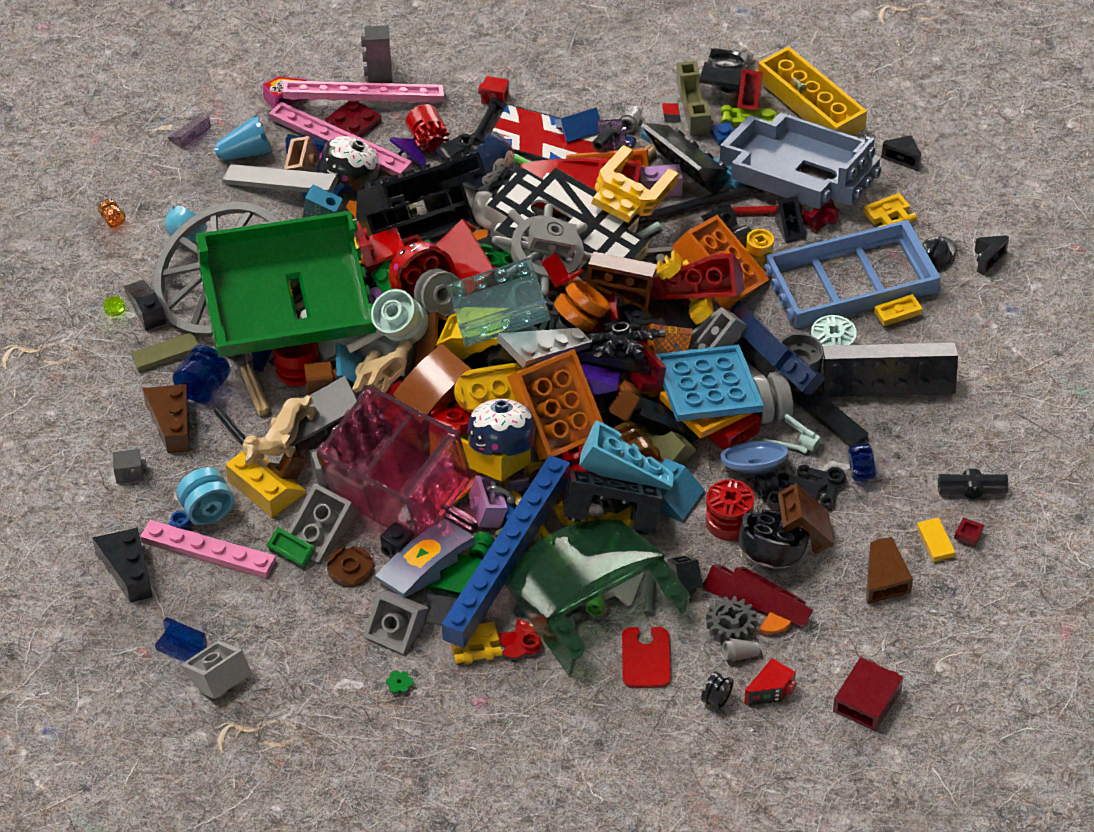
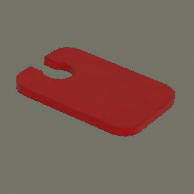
[622,627,670,688]

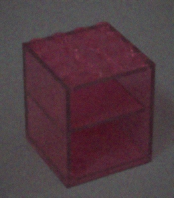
[316,385,472,539]

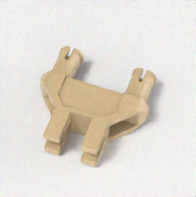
[352,339,413,402]

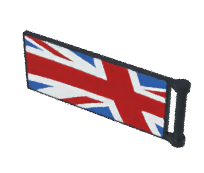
[471,98,637,160]

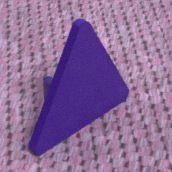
[389,137,426,166]

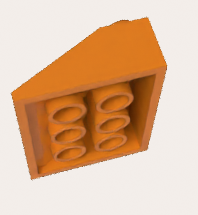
[671,215,771,310]
[507,349,604,460]

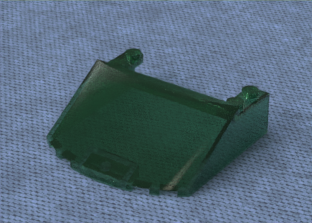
[505,520,690,676]

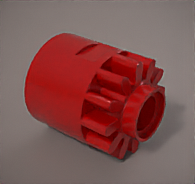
[405,104,450,154]

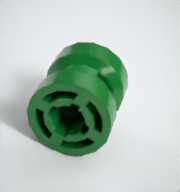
[467,532,495,559]

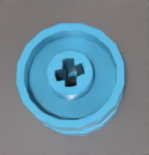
[176,467,235,525]

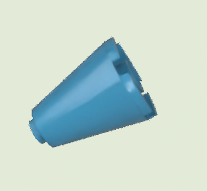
[214,115,273,161]

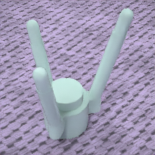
[763,414,822,454]

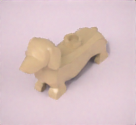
[242,395,317,465]

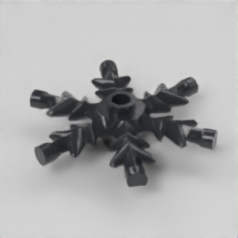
[586,312,666,362]

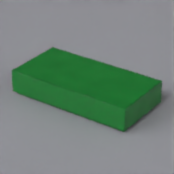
[266,527,317,568]

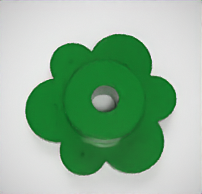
[386,670,414,693]

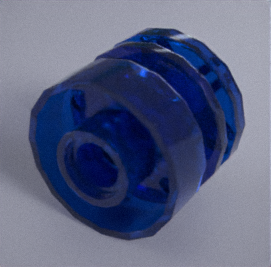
[172,345,231,403]

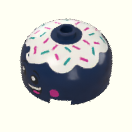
[463,131,514,192]
[467,399,536,456]

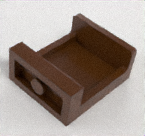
[778,483,834,554]

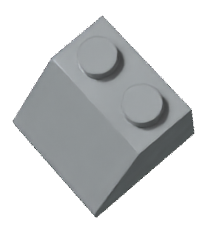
[363,591,429,654]
[181,640,252,699]

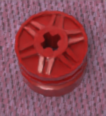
[273,342,320,386]
[705,479,754,541]

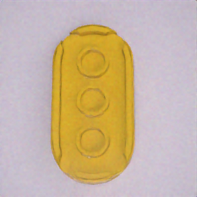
[454,363,526,413]

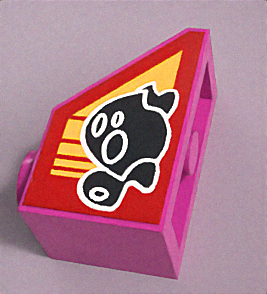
[262,76,308,109]

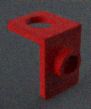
[541,253,584,287]

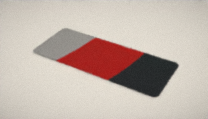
[661,96,681,123]

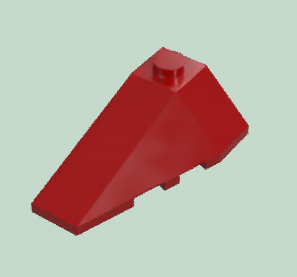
[658,253,745,300]

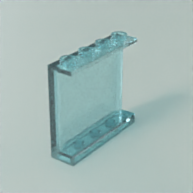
[446,257,551,347]

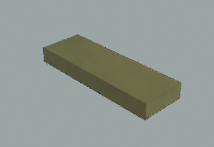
[131,333,200,372]

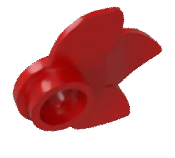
[498,619,542,658]

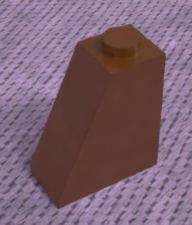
[866,537,913,604]

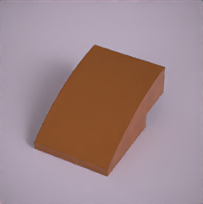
[393,344,472,423]

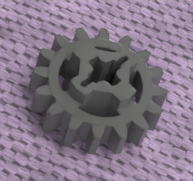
[706,596,757,641]

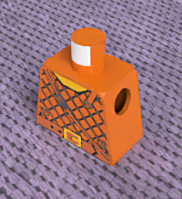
[645,324,692,354]

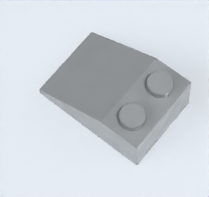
[288,483,361,564]

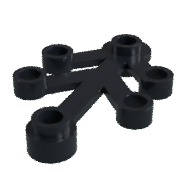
[767,465,846,511]

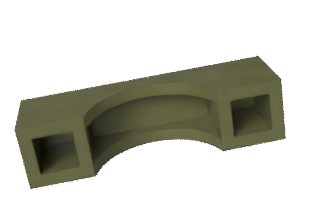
[676,61,711,135]
[624,393,696,465]

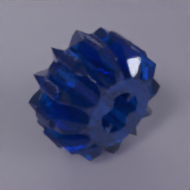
[848,443,876,482]

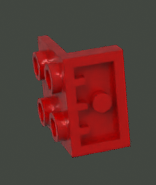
[354,221,404,267]

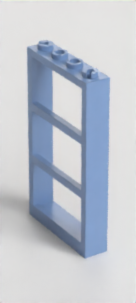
[763,220,941,329]

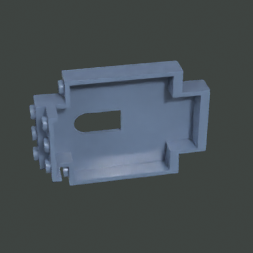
[720,112,882,209]

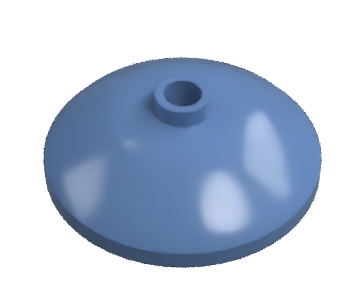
[721,441,788,477]

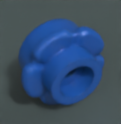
[169,511,192,530]

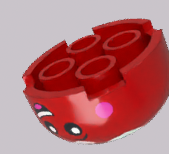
[389,241,455,299]

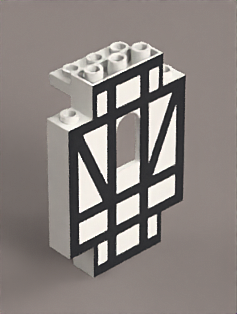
[485,167,649,287]

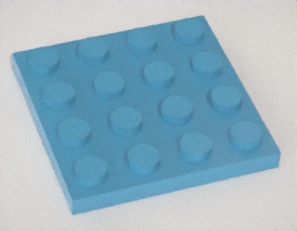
[656,345,764,422]

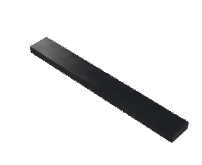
[733,337,869,449]

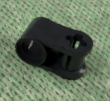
[435,133,475,163]

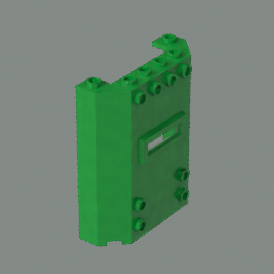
[196,211,376,358]

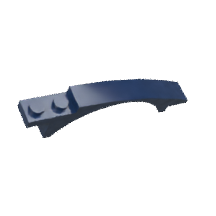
[730,300,825,395]

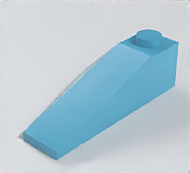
[579,420,674,490]

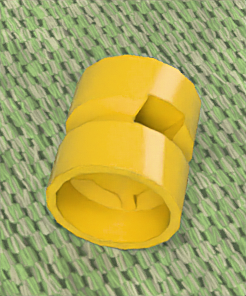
[746,229,774,269]

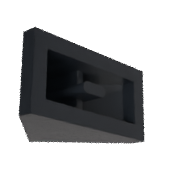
[881,135,922,171]
[775,196,805,241]

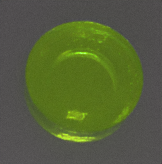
[103,296,125,317]

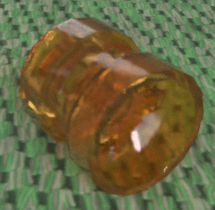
[98,199,126,227]

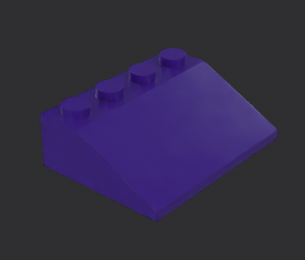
[579,360,623,395]

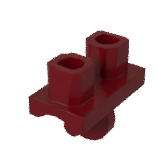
[802,198,839,234]

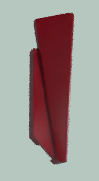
[702,564,814,626]

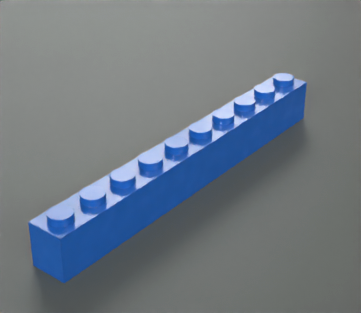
[441,455,570,649]

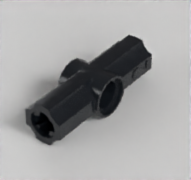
[938,469,1008,499]

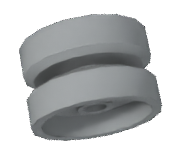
[752,371,793,424]

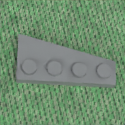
[496,328,592,368]

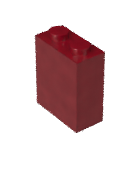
[833,657,903,732]

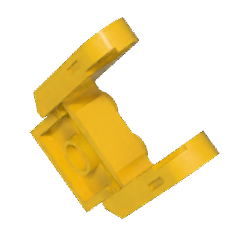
[591,145,679,223]
[657,250,713,325]

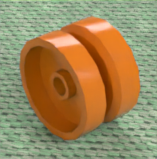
[554,278,610,332]

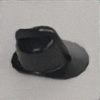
[922,236,957,271]

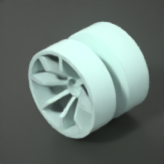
[371,289,429,345]

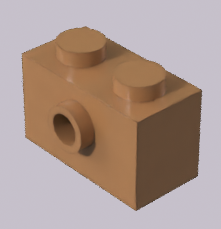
[284,136,320,172]

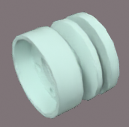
[811,315,857,371]

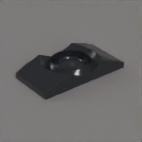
[699,47,753,89]

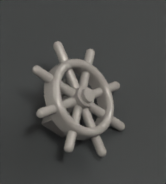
[492,204,592,296]

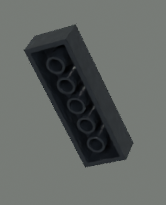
[821,342,958,397]

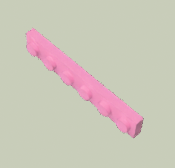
[140,520,276,578]

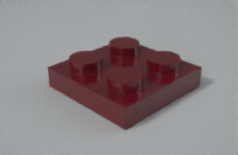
[325,101,382,138]

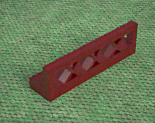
[624,339,667,391]

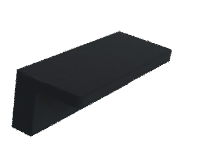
[631,396,699,443]

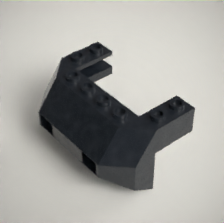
[356,150,487,241]

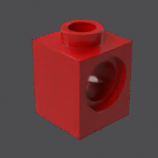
[478,75,509,104]

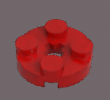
[431,403,472,437]

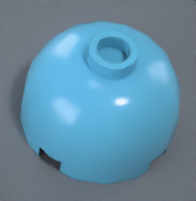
[165,206,208,243]

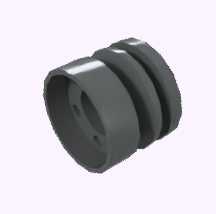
[775,333,824,392]

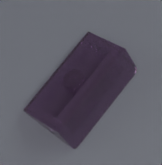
[168,116,211,148]

